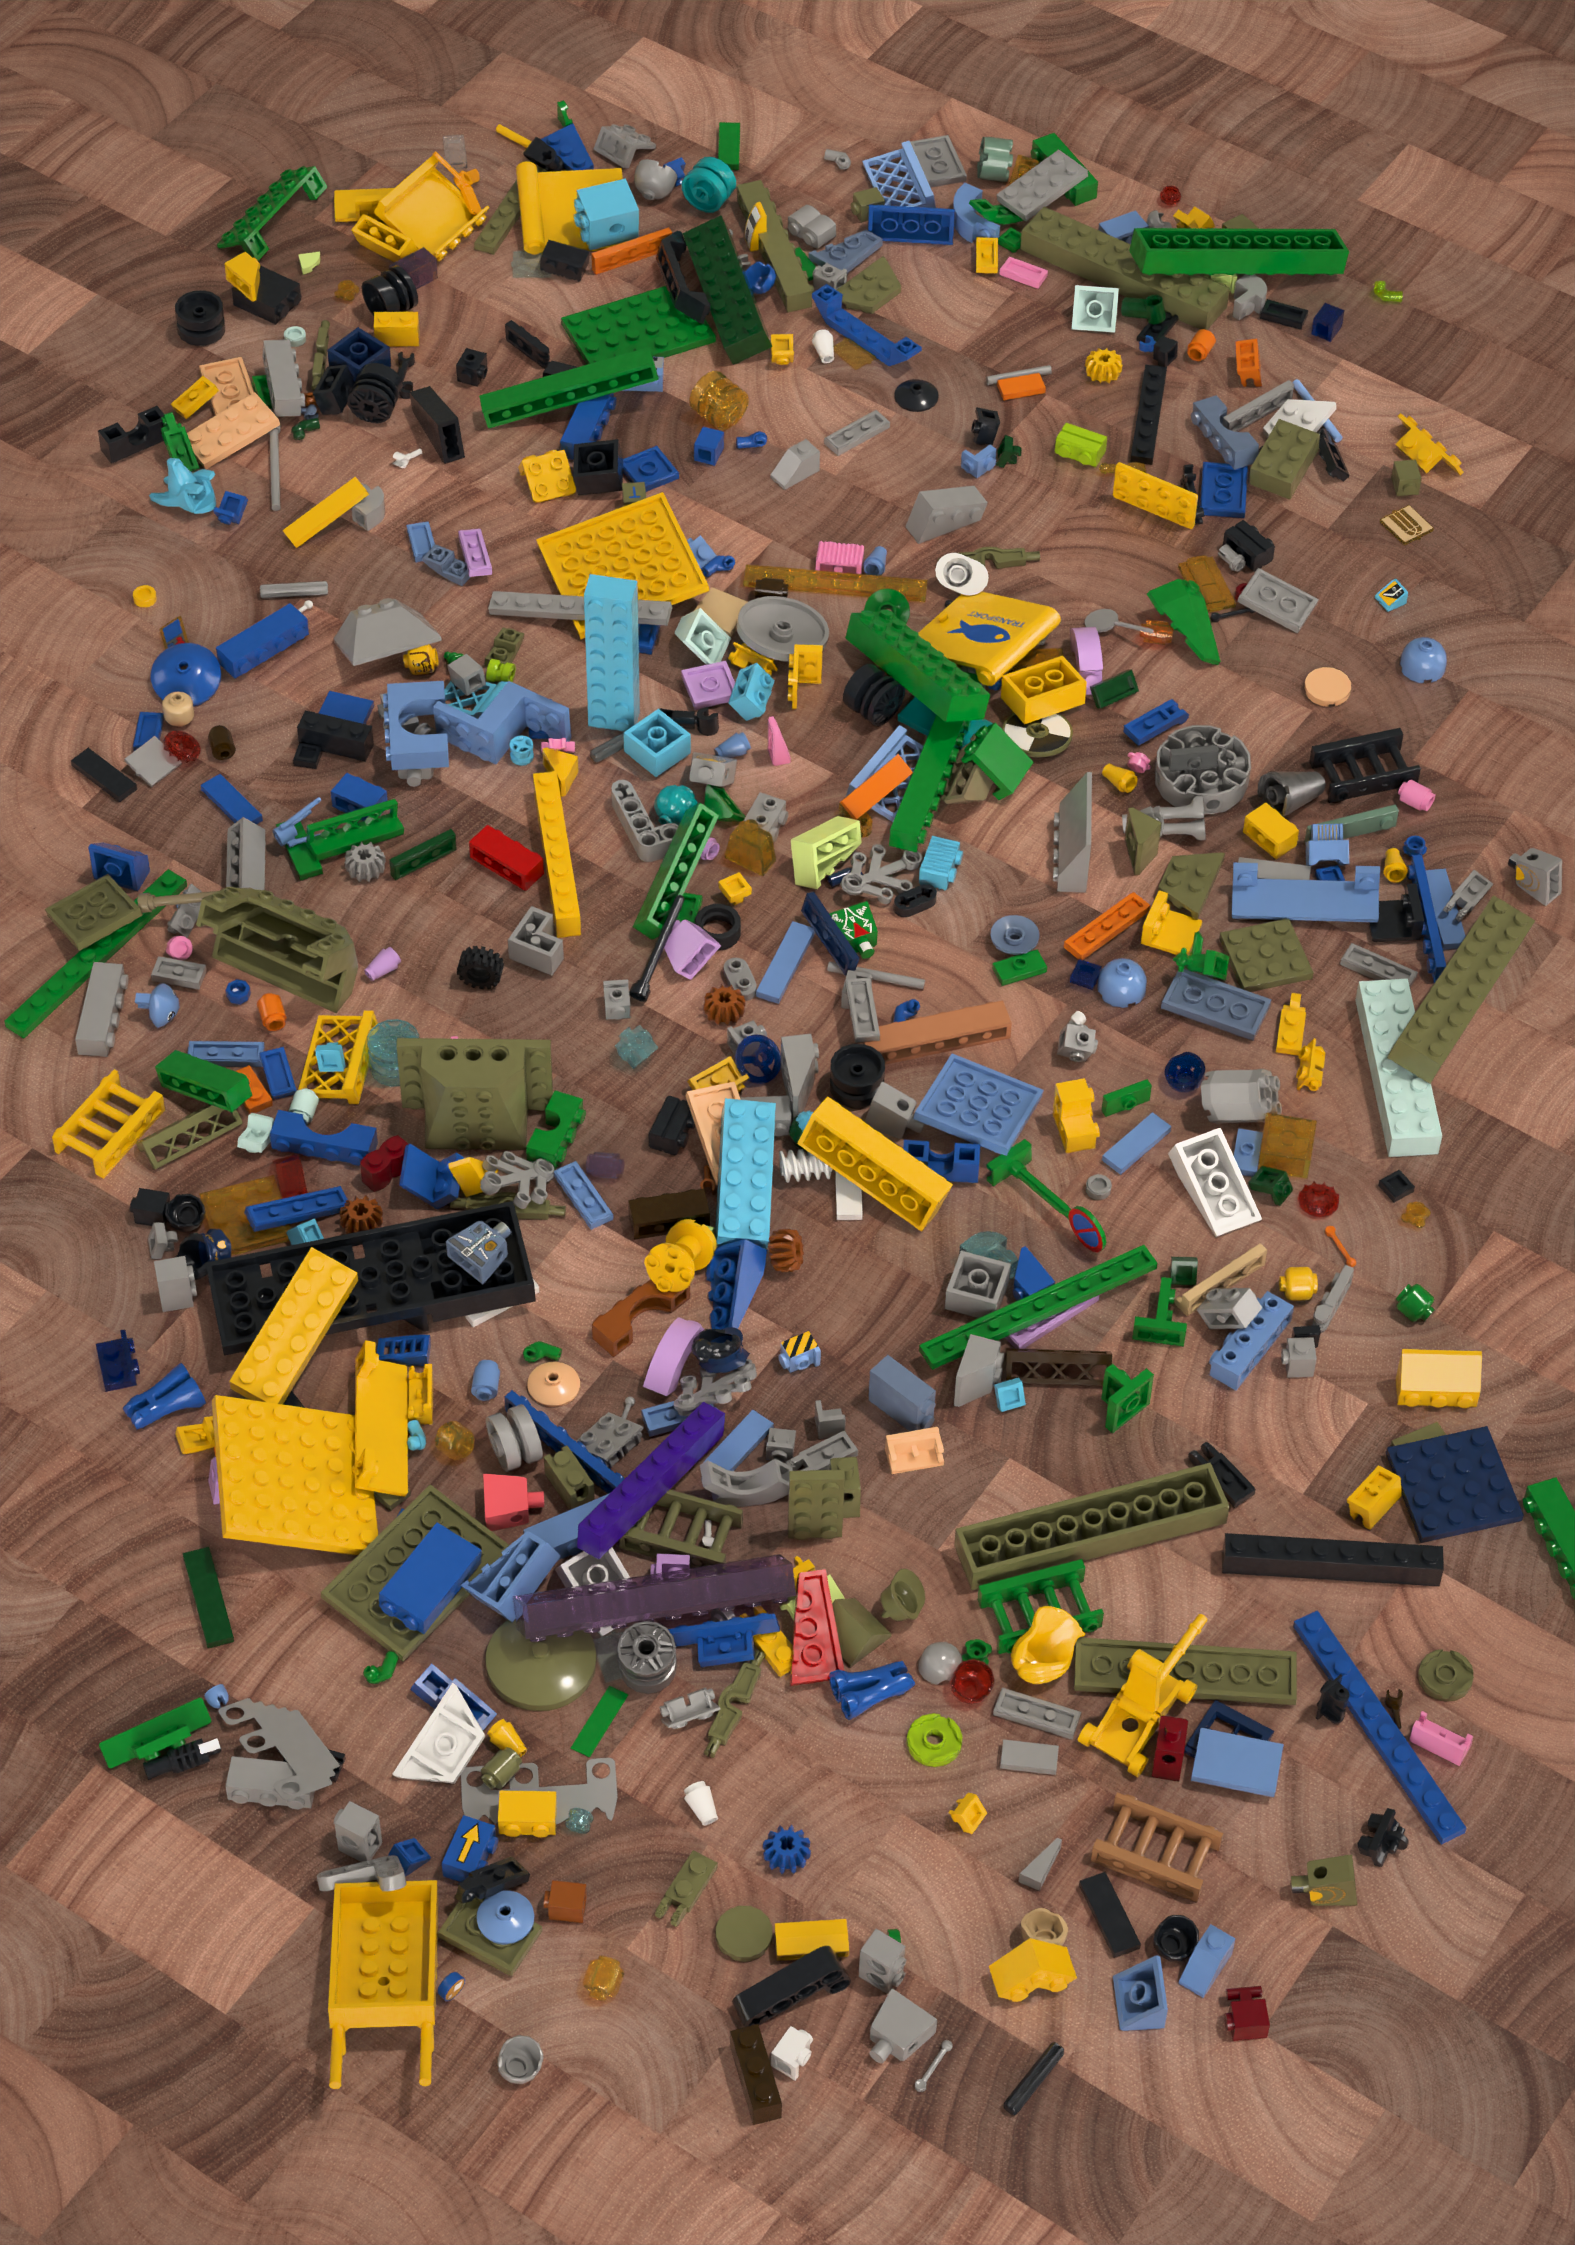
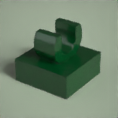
[996,435,1022,468]
[1170,1256,1198,1285]

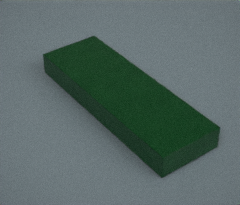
[389,829,457,880]

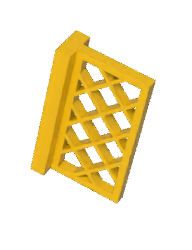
[298,1010,379,1104]

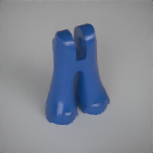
[123,1363,206,1429]
[829,1661,915,1720]

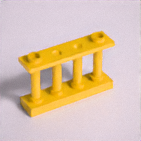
[52,1069,165,1178]

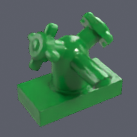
[1173,931,1230,980]

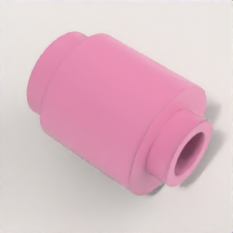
[1398,780,1436,811]

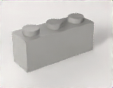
[225,1756,315,1809]

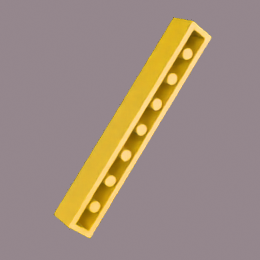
[533,771,581,938]

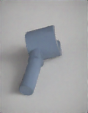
[301,405,319,420]

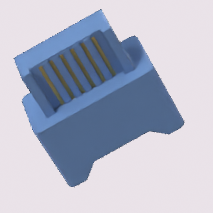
[1305,823,1349,866]

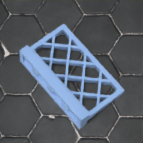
[863,141,936,208]
[846,725,924,822]

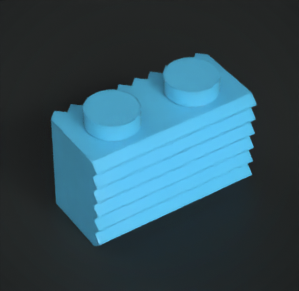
[919,836,963,891]

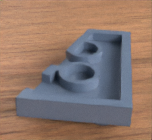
[808,230,883,274]

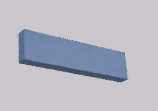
[1426,868,1466,950]
[756,921,815,1004]

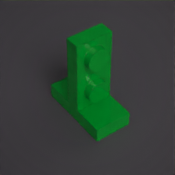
[1132,1277,1187,1347]

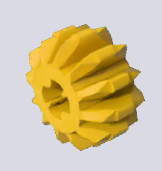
[1085,348,1123,384]

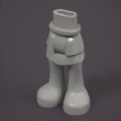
[1122,795,1206,840]

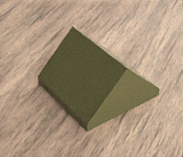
[1125,807,1161,876]
[832,1598,892,1668]

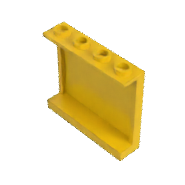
[374,155,489,265]

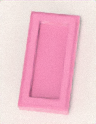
[1000,257,1048,289]

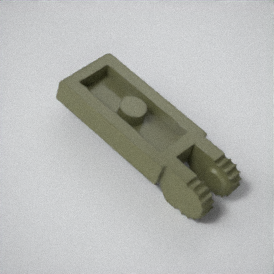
[655,1850,718,1927]

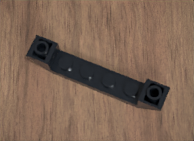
[656,231,711,323]

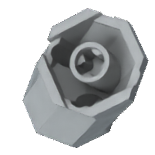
[1201,1069,1282,1124]

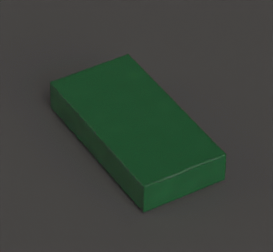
[1090,669,1139,709]

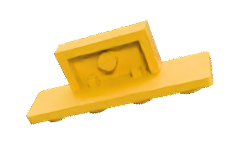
[1395,413,1464,476]

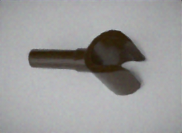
[1385,1689,1403,1729]

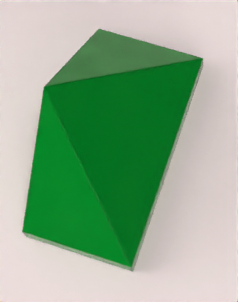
[704,784,746,822]

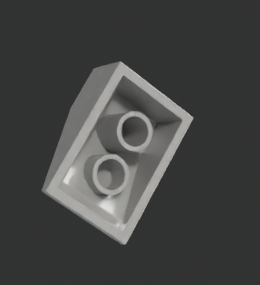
[781,1034,819,1122]

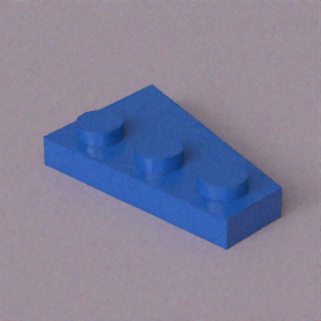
[541,123,594,171]

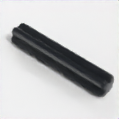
[1004,2042,1064,2115]

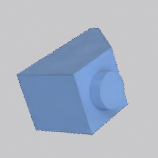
[1179,1924,1236,1998]

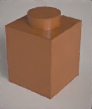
[544,1880,587,1923]

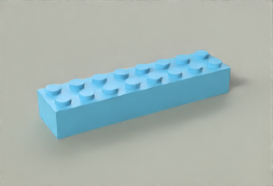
[584,574,640,732]

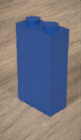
[379,1522,482,1634]

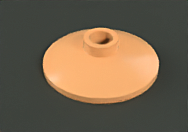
[527,1362,580,1407]

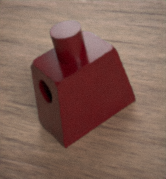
[1152,1715,1188,1782]

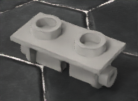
[167,884,202,938]
[659,1688,721,1729]

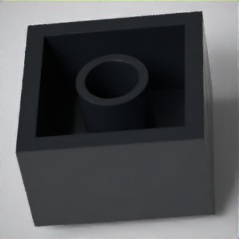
[573,439,623,496]

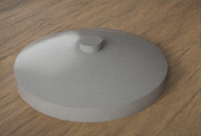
[736,596,829,661]

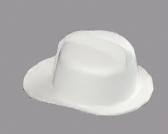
[935,553,989,596]

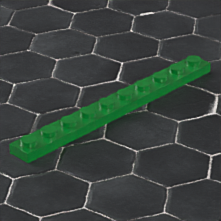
[4,869,187,1038]
[919,1245,1158,1370]

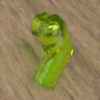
[1373,281,1403,302]

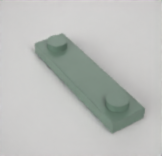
[1305,805,1399,842]

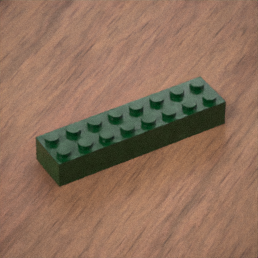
[682,215,773,365]

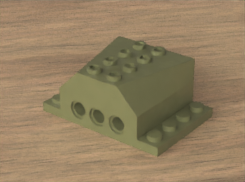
[397,1038,553,1151]

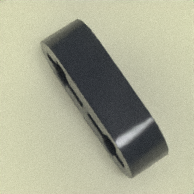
[894,884,937,917]

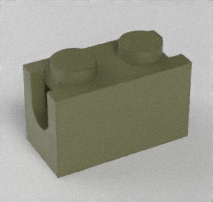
[544,1445,595,1510]

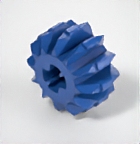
[763,1824,811,1874]

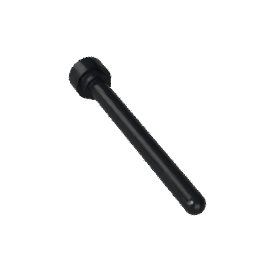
[629,895,684,1002]

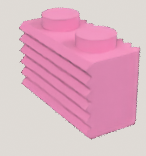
[815,541,864,579]

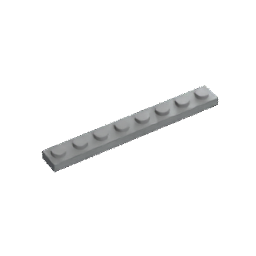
[488,591,672,626]

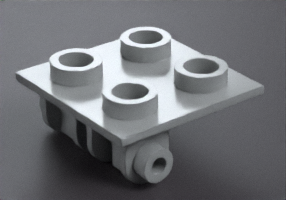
[576,1412,644,1469]

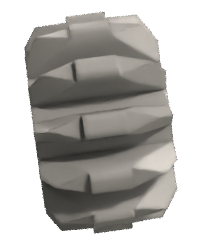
[344,842,386,882]

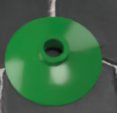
[864,589,910,624]

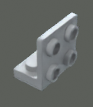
[594,124,656,168]

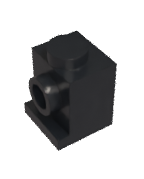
[971,407,1000,445]

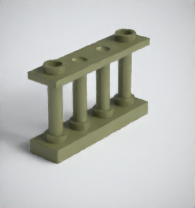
[619,1489,743,1577]

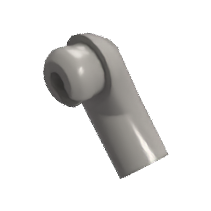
[824,149,851,170]

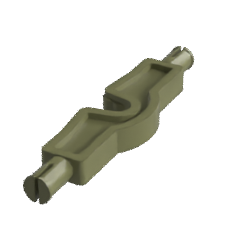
[311,320,330,391]
[938,547,1040,569]
[450,1192,566,1220]
[704,1650,765,1758]

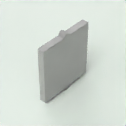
[124,736,182,788]

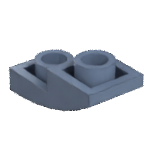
[423,544,470,586]

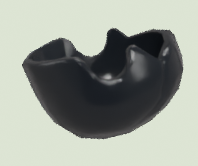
[165,1194,206,1232]
[1153,1915,1199,1962]

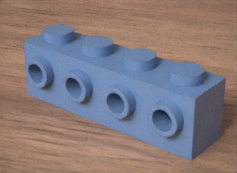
[1209,1291,1294,1391]

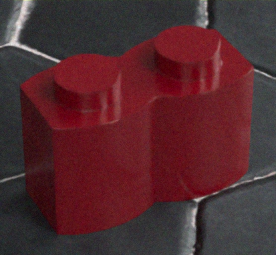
[360,1135,408,1192]

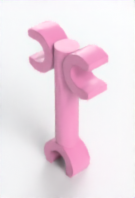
[541,738,575,753]

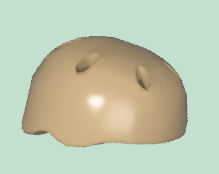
[1021,1908,1068,1946]

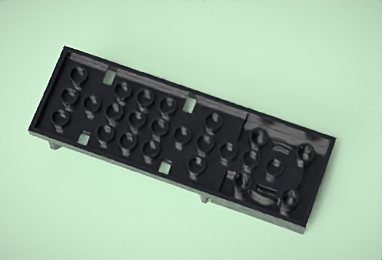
[206,1201,536,1356]

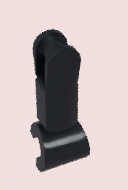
[660,707,719,736]

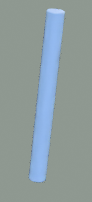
[1292,379,1343,442]

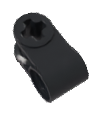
[523,137,564,172]

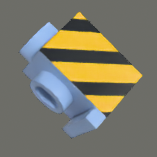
[778,1331,821,1373]

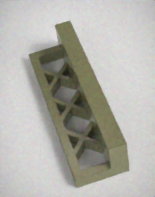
[136,1104,243,1169]

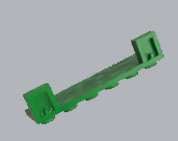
[217,166,328,261]

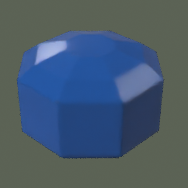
[225,979,251,1004]

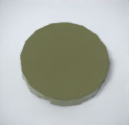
[1418,1649,1474,1702]
[716,1906,772,1962]

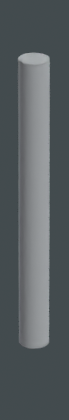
[827,962,925,989]

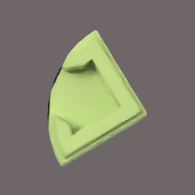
[298,251,320,274]

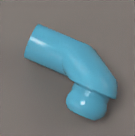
[407,1420,426,1451]

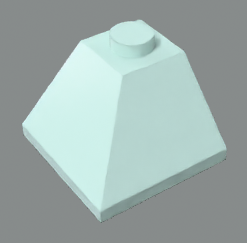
[1072,285,1119,333]
[675,608,731,665]

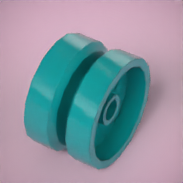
[682,157,736,213]

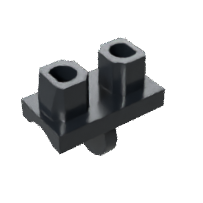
[1358,1808,1409,1867]

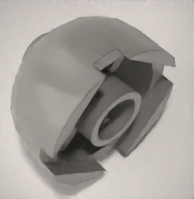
[634,159,677,200]

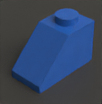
[1013,1246,1055,1301]

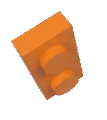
[236,1065,273,1114]

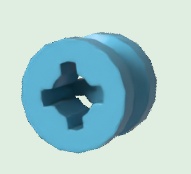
[510,735,534,766]

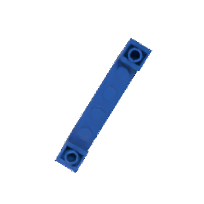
[812,284,922,366]

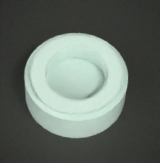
[284,326,306,347]

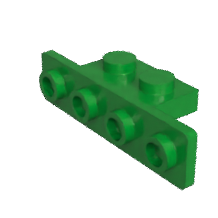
[99,1697,211,1768]

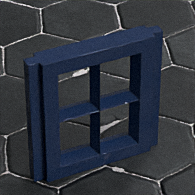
[1184,1700,1274,1758]

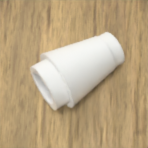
[812,329,834,363]
[684,1781,718,1826]

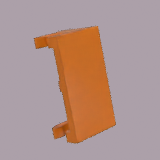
[1235,339,1262,387]

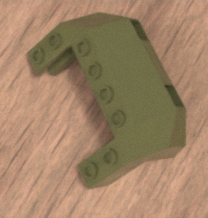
[196,887,359,1013]

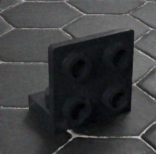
[1368,884,1424,942]

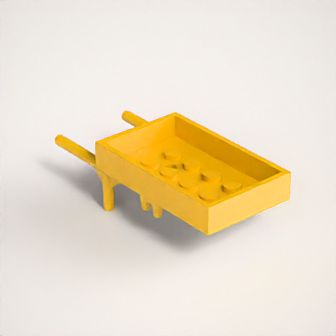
[328,1880,438,2089]

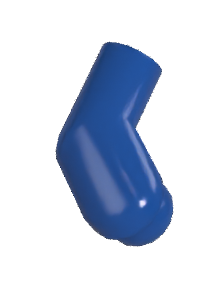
[701,555,735,577]
[893,999,920,1022]

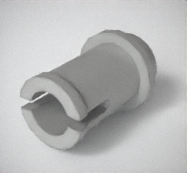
[1218,544,1246,572]

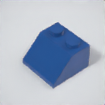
[88,842,150,892]

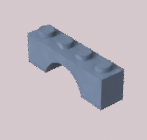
[1191,395,1259,470]

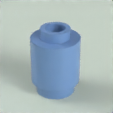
[471,1360,500,1401]

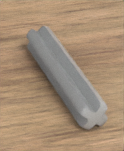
[260,581,328,598]

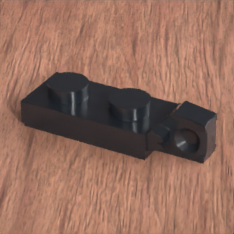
[1317,428,1350,482]
[455,1856,530,1904]

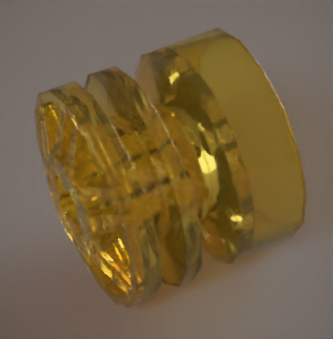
[689,371,749,431]

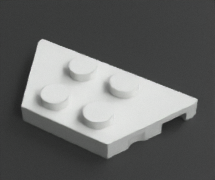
[1263,399,1336,438]
[393,1683,486,1784]

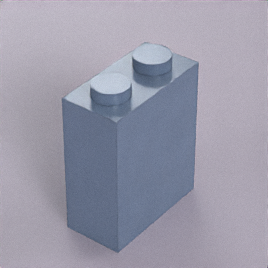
[869,1355,936,1431]

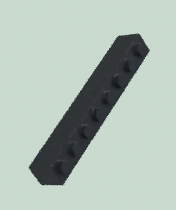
[1222,1533,1444,1586]

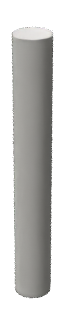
[986,365,1052,385]

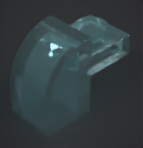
[959,1231,1018,1280]

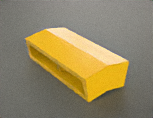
[775,1919,849,1961]

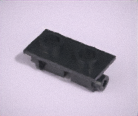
[1316,1674,1349,1724]

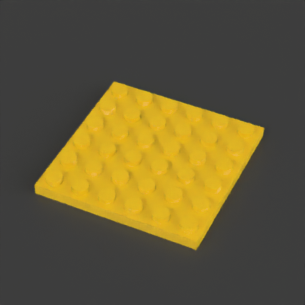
[536,492,710,639]
[212,1395,378,1555]

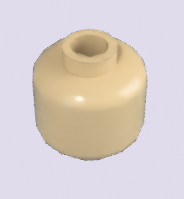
[162,692,194,727]

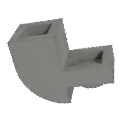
[1233,274,1267,320]
[352,481,385,531]

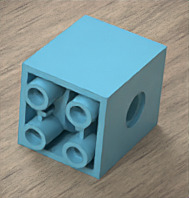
[574,178,639,250]

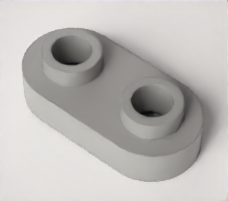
[724,958,757,1001]

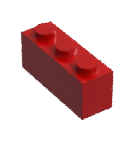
[469,824,544,891]

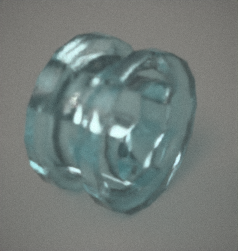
[565,1808,594,1834]

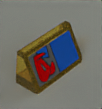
[159,616,189,649]

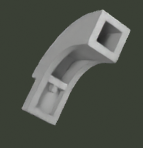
[700,1459,793,1507]

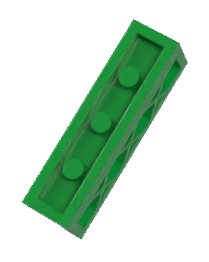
[306,799,404,861]

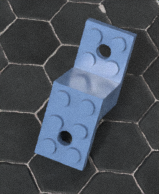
[433,681,571,764]

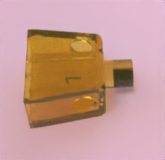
[725,819,776,876]

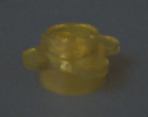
[334,280,360,301]
[1401,1202,1431,1228]

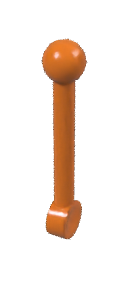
[1325,1226,1356,1267]

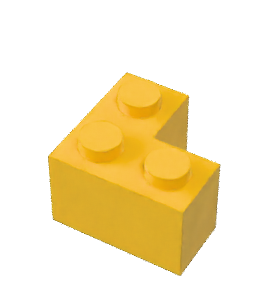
[1052,1078,1100,1153]
[989,1938,1077,2002]

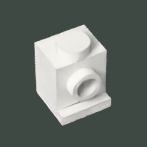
[771,2026,813,2081]

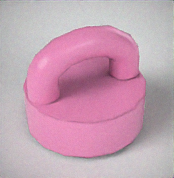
[166,936,193,960]

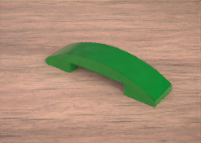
[969,199,1024,224]

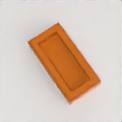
[997,373,1046,400]

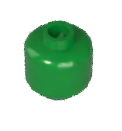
[1396,1284,1435,1322]

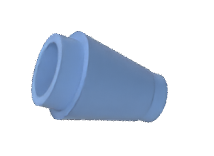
[863,546,887,578]
[714,732,751,758]

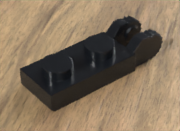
[1188,1442,1256,1508]

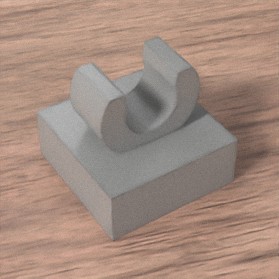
[148,1223,178,1259]

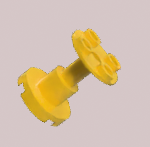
[644,1219,717,1292]

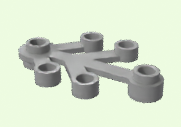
[841,844,922,904]
[480,1151,554,1209]
[673,1359,757,1416]

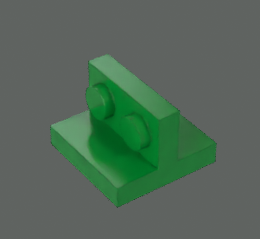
[1101,1363,1154,1434]

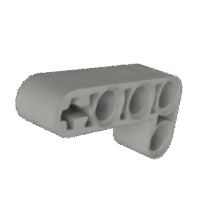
[611,780,678,862]

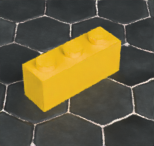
[351,214,420,270]

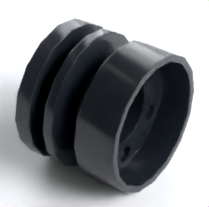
[361,265,418,316]
[347,363,403,423]
[843,663,905,726]

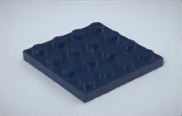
[1386,1426,1524,1543]

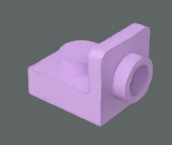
[650,1554,690,1590]

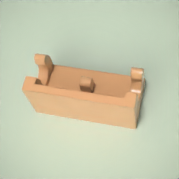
[885,1427,944,1474]

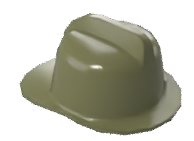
[880,1569,926,1621]

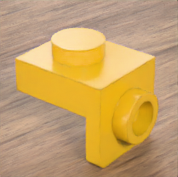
[771,334,794,365]

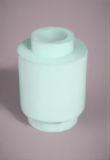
[288,1088,319,1126]

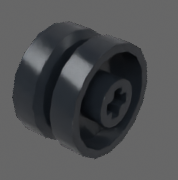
[175,290,225,346]
[830,1044,885,1108]

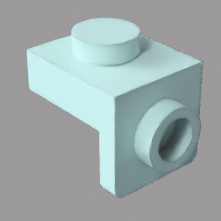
[237,1113,274,1153]

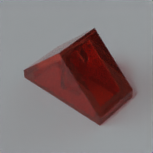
[272,1154,308,1199]

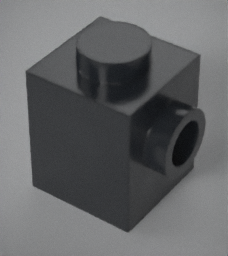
[456,348,488,387]

